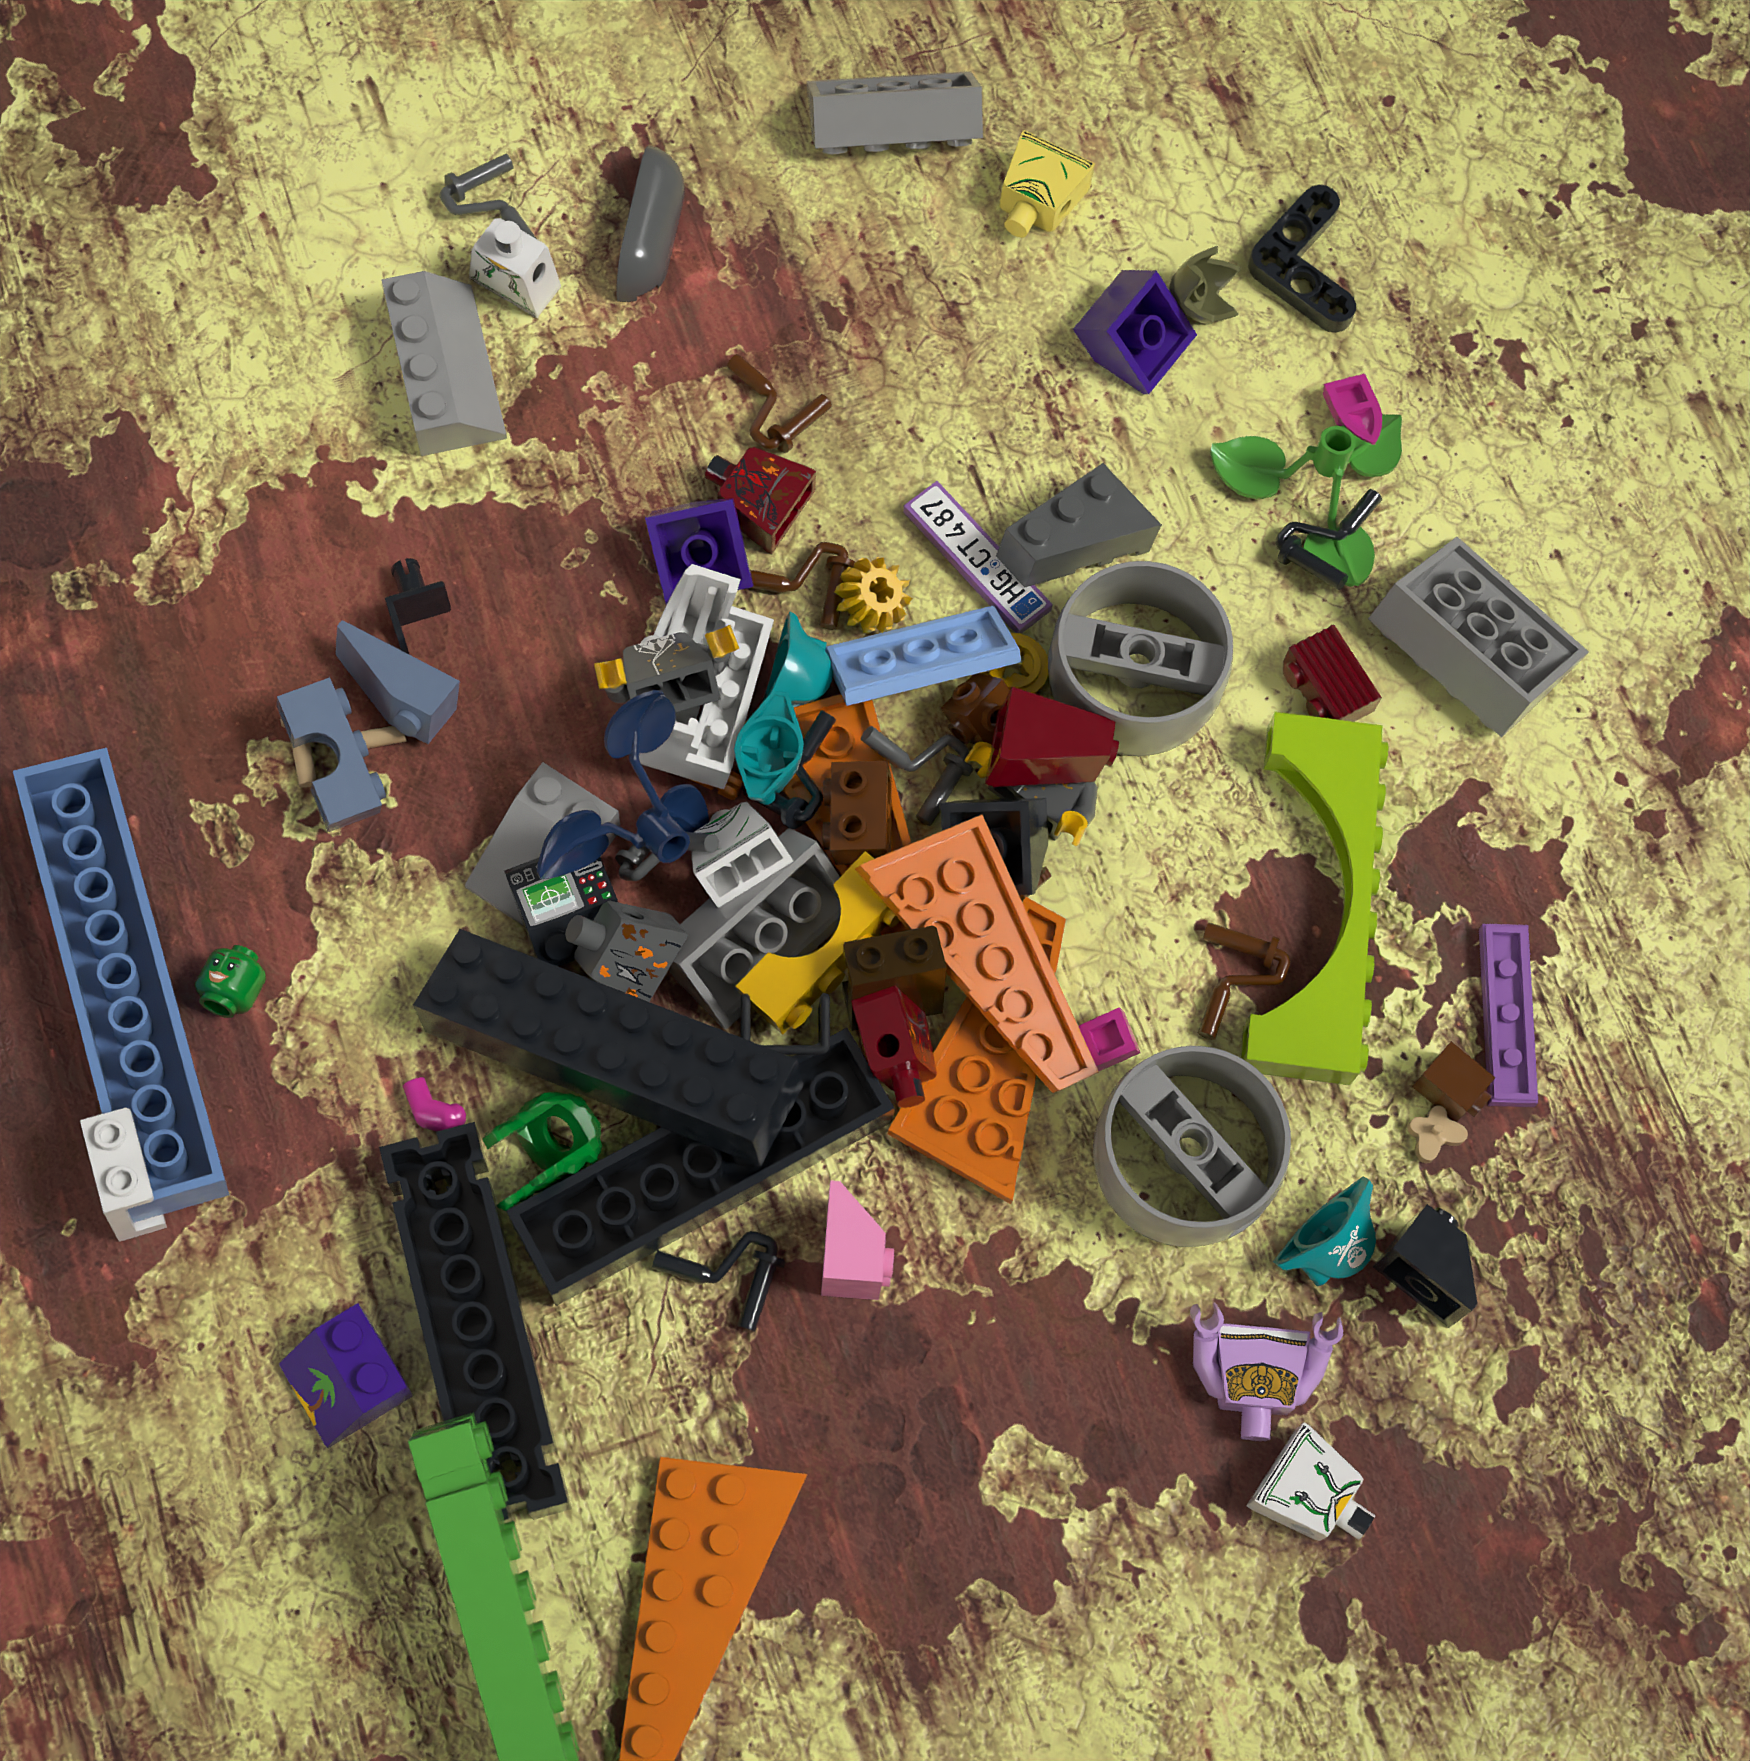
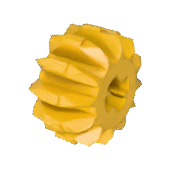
[834,557,913,634]

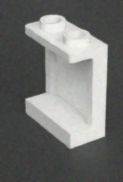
[80,1108,167,1242]

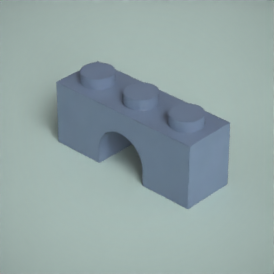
[276,677,386,832]

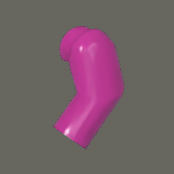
[403,1077,466,1132]

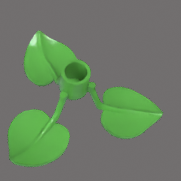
[1210,414,1402,587]

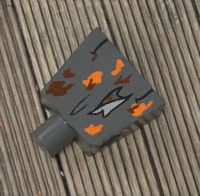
[566,901,689,1002]

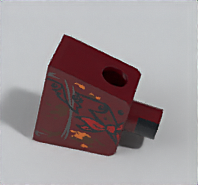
[705,447,816,555]
[852,985,937,1108]

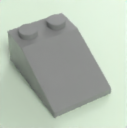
[465,762,621,926]

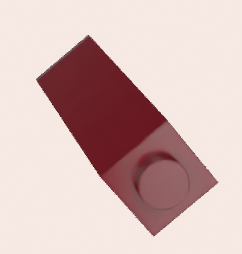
[985,687,1119,787]

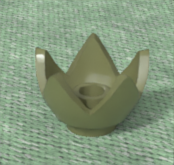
[1170,246,1241,324]

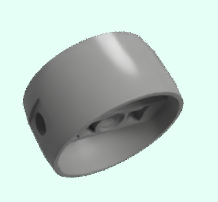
[1048,561,1233,756]
[1093,1046,1291,1247]

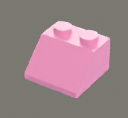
[821,1180,894,1300]

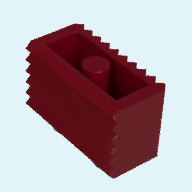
[1283,625,1382,722]

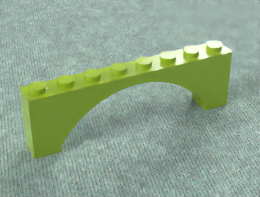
[1240,712,1388,1085]

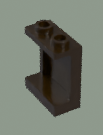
[842,926,947,1031]

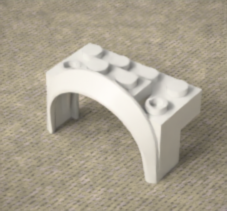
[639,564,774,789]

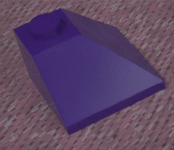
[645,498,754,605]

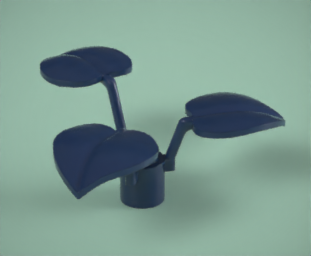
[537,690,709,879]

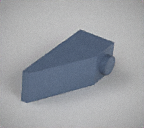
[336,620,460,744]

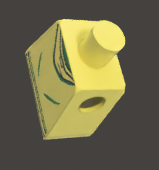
[1000,130,1095,238]

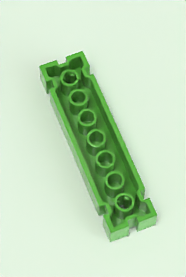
[408,1412,580,1761]

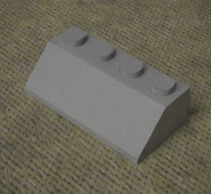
[807,71,983,154]
[381,271,507,456]
[669,828,841,1030]

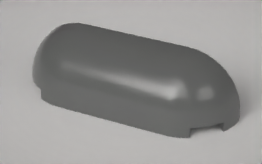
[616,145,685,302]

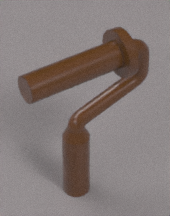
[727,354,832,453]
[750,542,855,630]
[1198,922,1290,1040]

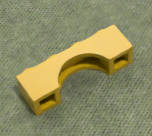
[736,851,900,1035]

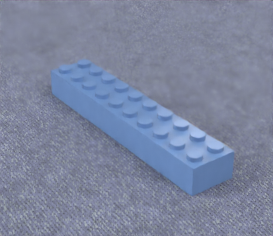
[13,748,229,1223]

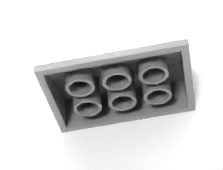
[1368,537,1589,738]

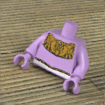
[1190,1302,1343,1441]

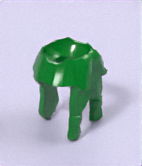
[482,1092,602,1212]

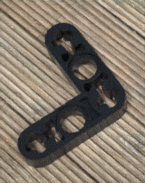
[1248,184,1356,333]

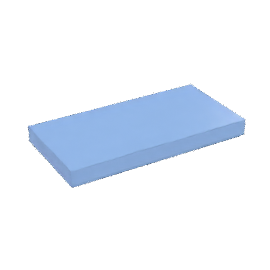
[825,606,1021,706]

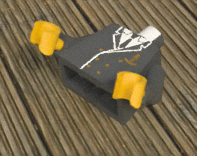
[594,625,739,713]
[964,742,1098,846]

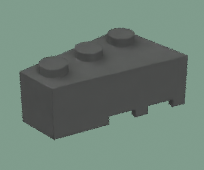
[996,463,1162,587]

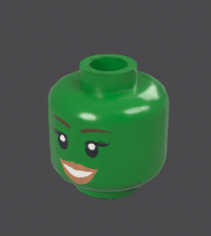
[195,945,266,1018]

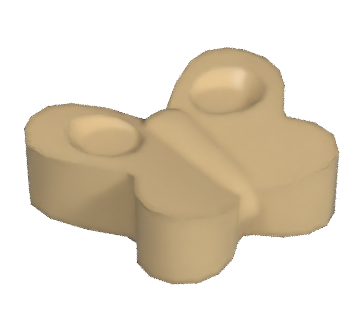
[1407,1106,1468,1164]

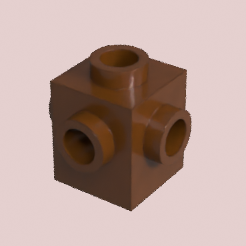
[941,673,1010,745]

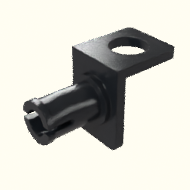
[385,558,451,655]

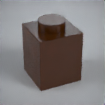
[1412,1041,1495,1122]

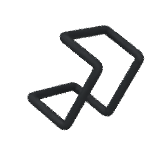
[741,993,830,1057]

